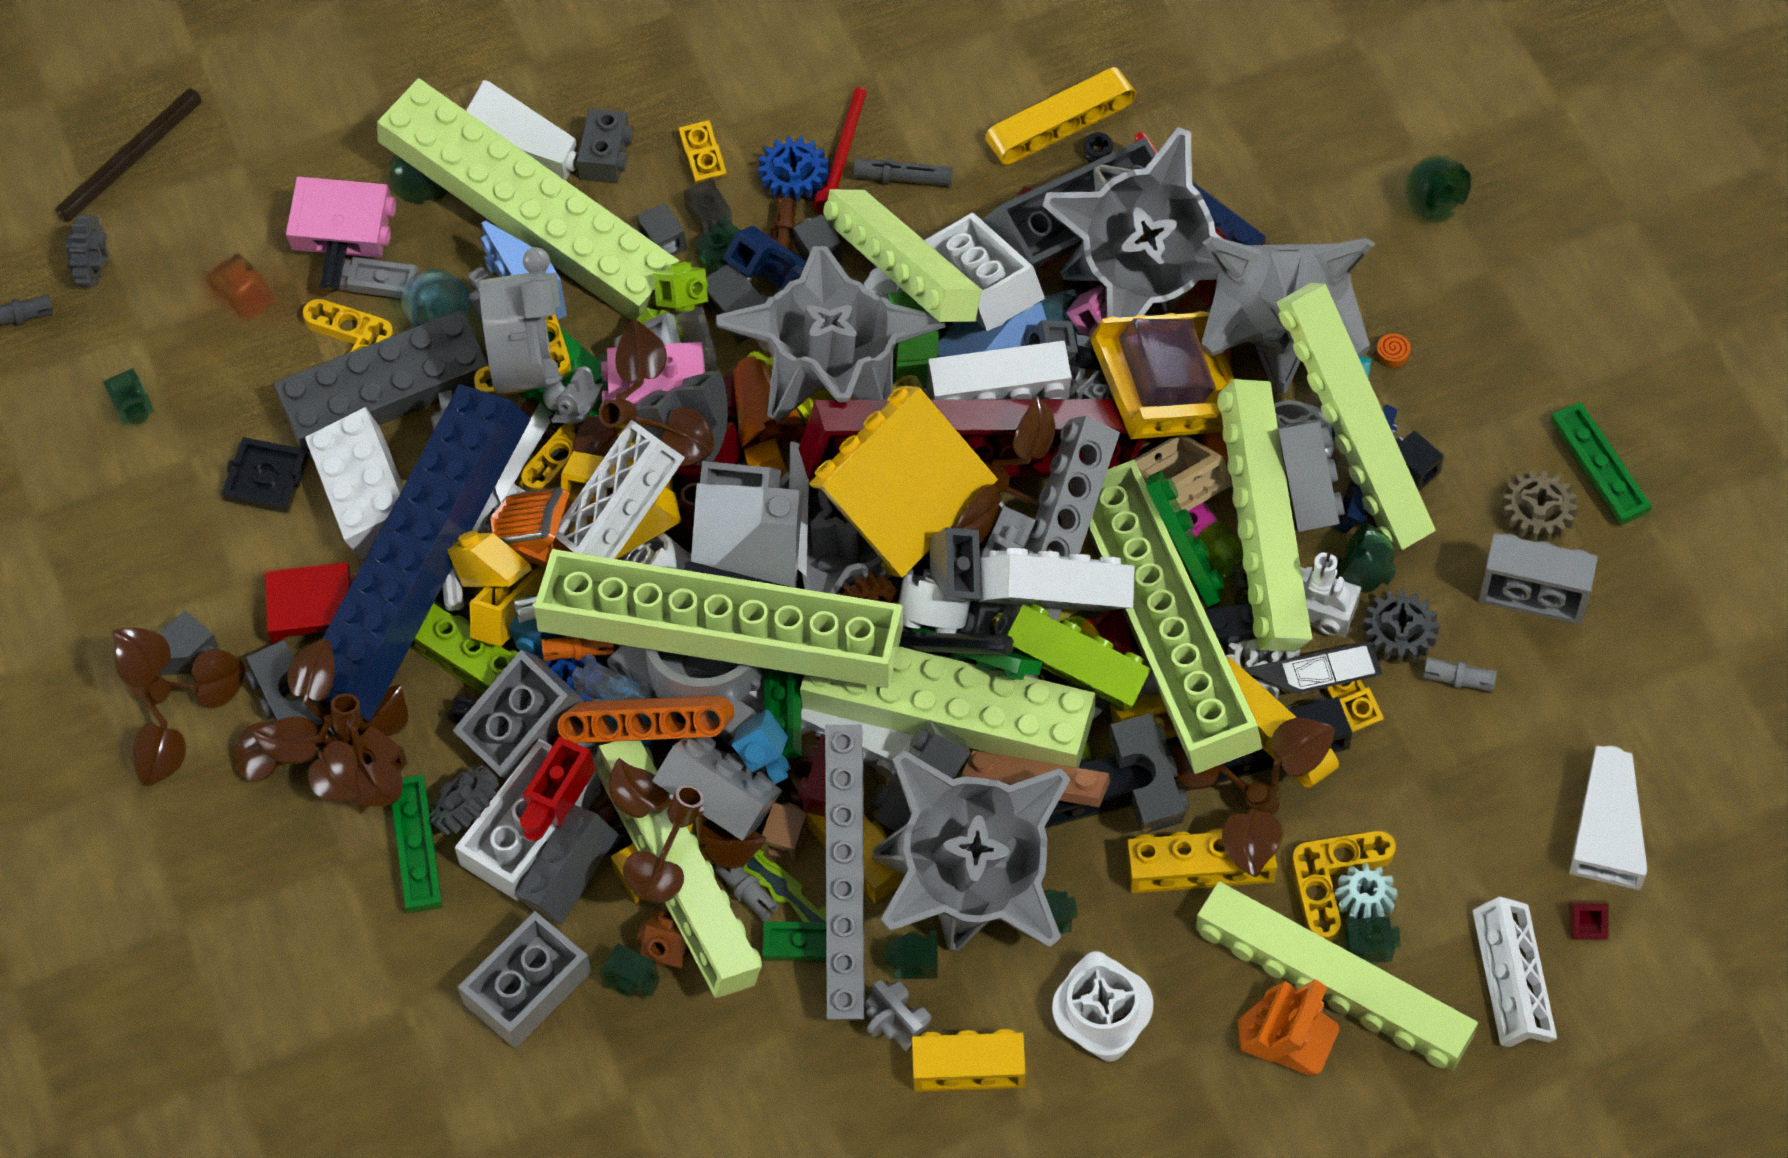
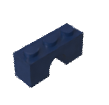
[723,225,806,292]

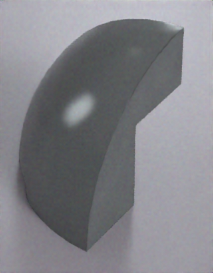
[635,371,728,466]

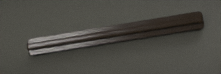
[55,88,202,222]

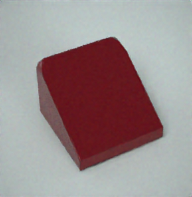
[1569,900,1609,940]

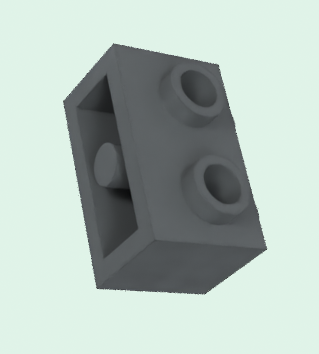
[577,108,634,184]

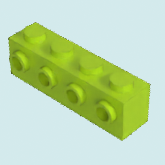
[410,599,518,695]
[1006,603,1151,711]

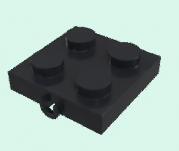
[221,437,309,513]

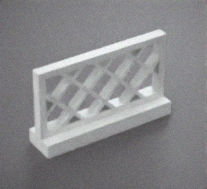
[555,419,685,559]

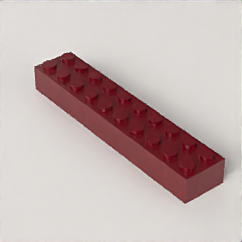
[798,399,1145,479]

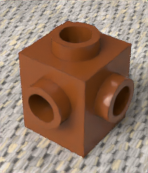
[637,910,691,968]

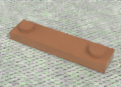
[961,750,1110,807]

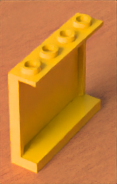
[1090,311,1234,439]
[809,386,998,578]

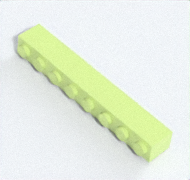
[823,189,982,322]
[1276,283,1436,550]
[1217,379,1312,652]
[594,740,762,999]
[1196,881,1478,1072]

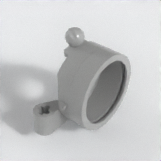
[479,247,566,410]
[607,645,765,752]

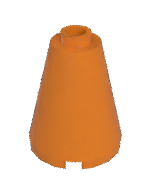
[733,357,805,453]

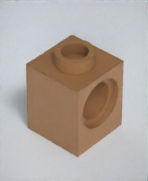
[761,803,808,864]

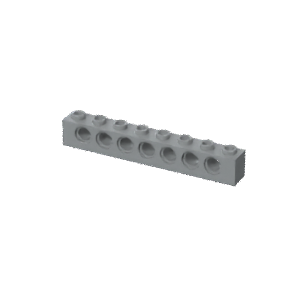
[995,416,1120,679]
[825,724,865,1021]

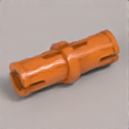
[541,637,614,662]

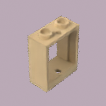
[1135,435,1232,511]

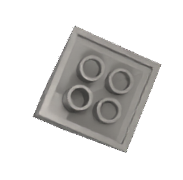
[691,483,803,588]

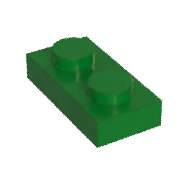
[762,921,826,962]

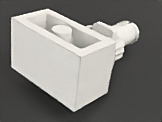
[1301,552,1361,638]

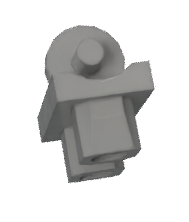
[980,506,1036,558]
[865,980,932,1052]

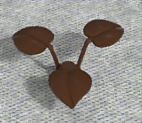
[572,319,714,466]
[954,396,1062,543]
[112,627,245,786]
[233,639,361,801]
[254,684,408,806]
[1170,718,1335,877]
[609,758,766,903]

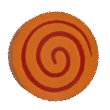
[1376,333,1411,368]

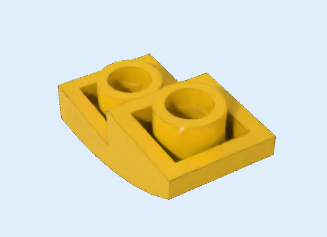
[678,120,727,183]
[1324,680,1384,733]

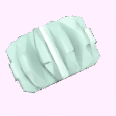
[1335,862,1397,927]

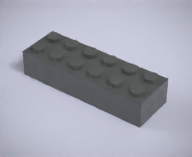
[982,137,1155,269]
[274,309,490,453]

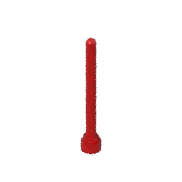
[812,87,867,216]

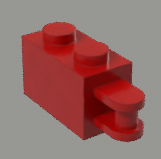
[520,736,595,841]

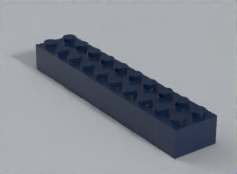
[317,384,531,722]

